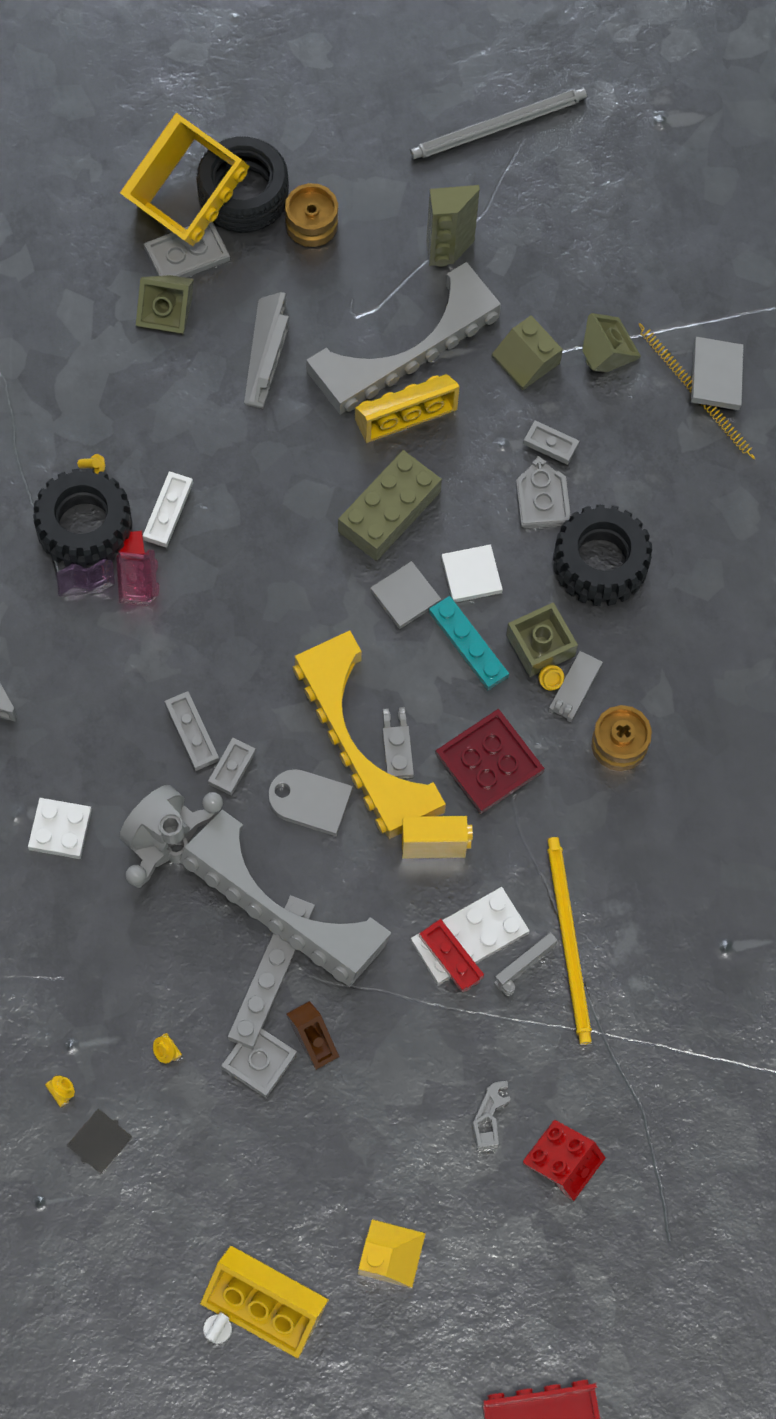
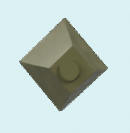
[136,275,194,334]
[582,313,641,372]

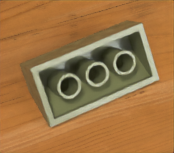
[426,185,480,267]

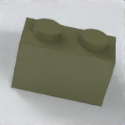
[492,315,563,390]

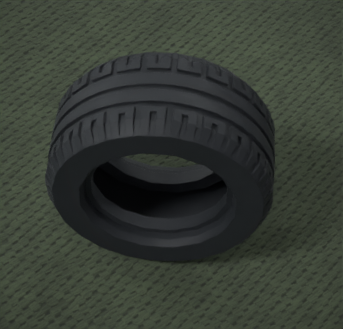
[197,136,289,232]

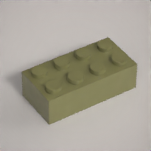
[338,450,442,562]

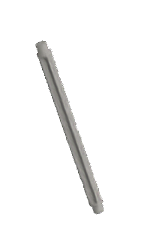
[410,88,587,160]

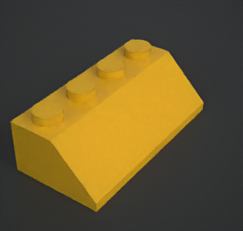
[355,374,459,443]
[200,1246,329,1359]

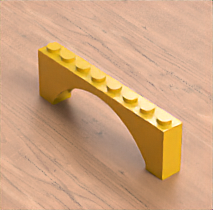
[293,630,446,839]

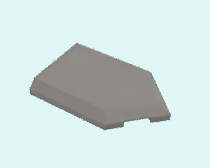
[516,456,571,529]

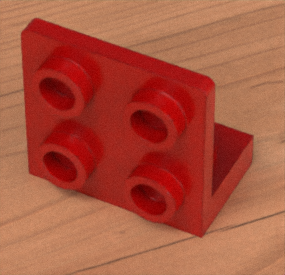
[523,1120,606,1201]

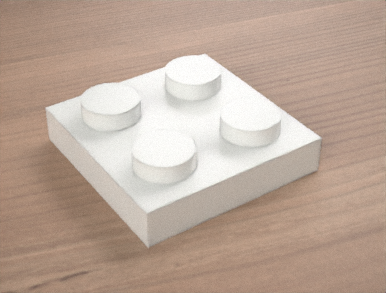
[28,798,92,859]

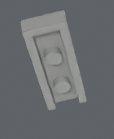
[549,651,603,723]
[494,932,558,996]

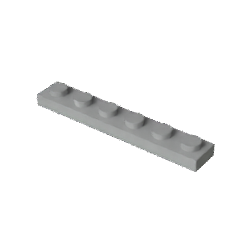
[228,895,315,1050]

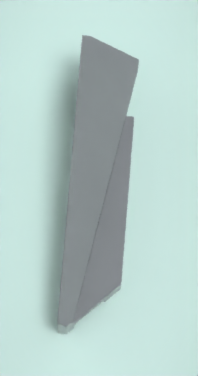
[244,292,289,409]

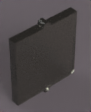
[67,1108,133,1175]

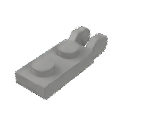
[383,707,414,779]

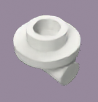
[203,1313,232,1344]

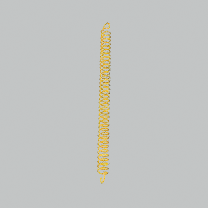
[639,323,755,459]

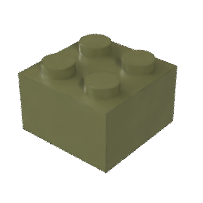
[506,602,578,677]

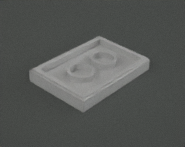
[144,222,230,278]
[691,337,743,410]

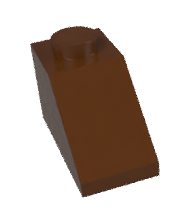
[286,1001,339,1069]

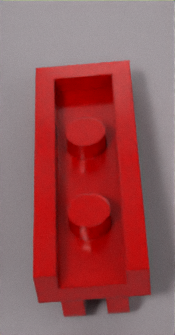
[419,919,484,993]

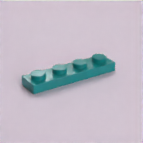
[429,596,509,690]

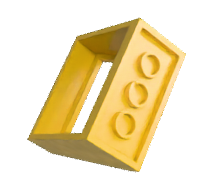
[120,113,250,246]

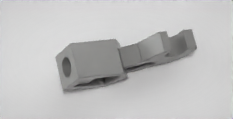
[472,1081,511,1151]

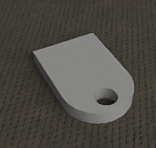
[269,769,353,836]

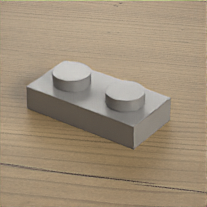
[523,421,579,465]
[208,738,256,796]

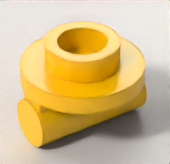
[77,454,105,474]
[153,1033,182,1063]
[45,1076,75,1108]

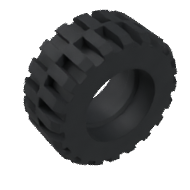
[33,468,132,569]
[553,504,652,606]

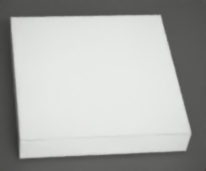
[441,544,503,603]

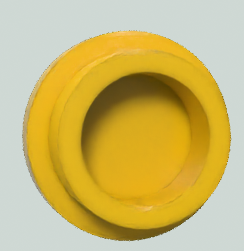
[539,665,564,690]

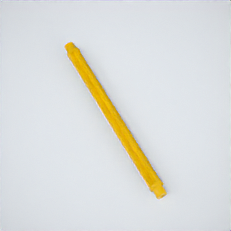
[547,837,592,1045]

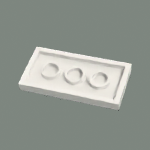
[410,887,529,985]

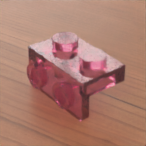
[116,550,159,606]

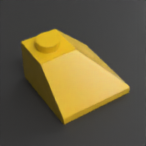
[358,1219,426,1288]

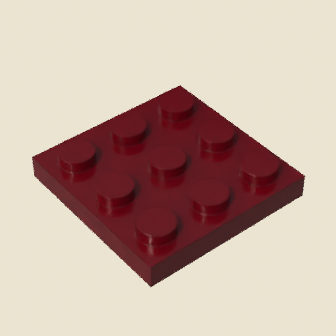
[435,708,545,814]

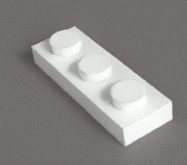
[143,471,193,548]

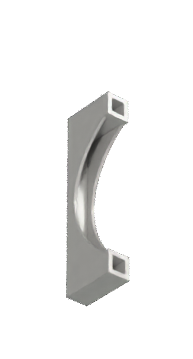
[306,262,501,415]
[180,810,391,987]

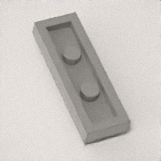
[164,691,219,771]

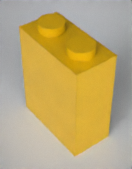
[402,816,473,859]

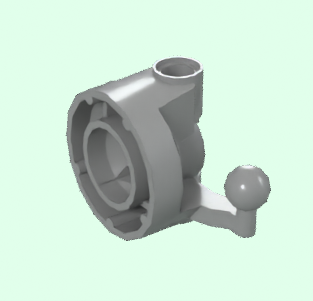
[120,785,223,888]

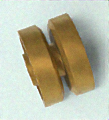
[285,183,338,247]
[591,705,652,771]

